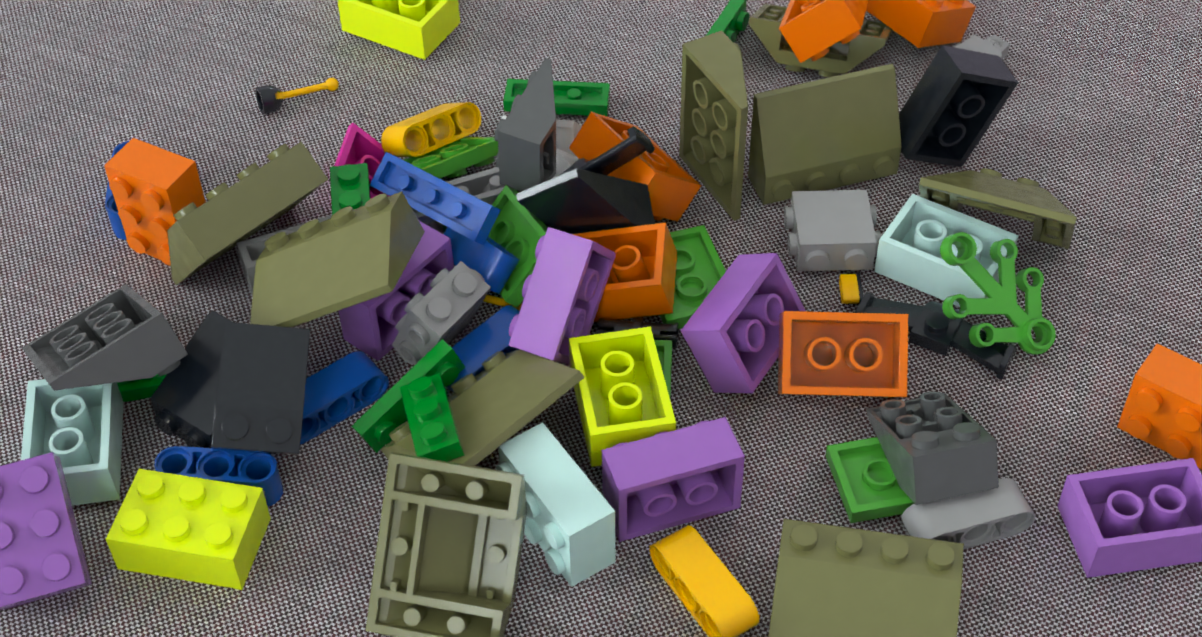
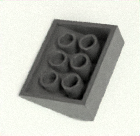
[22,284,188,391]

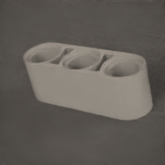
[901,478,1036,549]

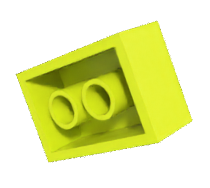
[337,0,460,60]
[569,326,676,467]
[106,469,271,590]

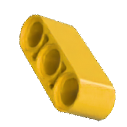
[381,102,482,157]
[649,525,760,637]

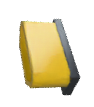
[839,272,864,305]

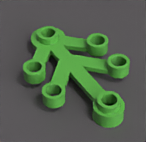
[940,232,1056,355]

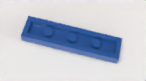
[370,152,501,245]

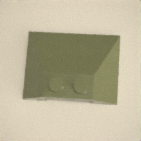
[749,3,893,77]
[919,168,1077,249]
[365,452,527,637]

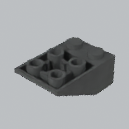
[494,58,556,191]
[866,391,999,505]

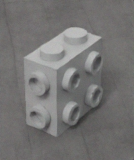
[784,189,881,272]
[392,261,491,365]

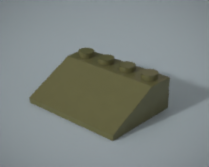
[679,30,748,221]
[748,64,902,205]
[167,141,328,285]
[250,192,425,327]
[381,349,584,466]
[768,519,964,637]

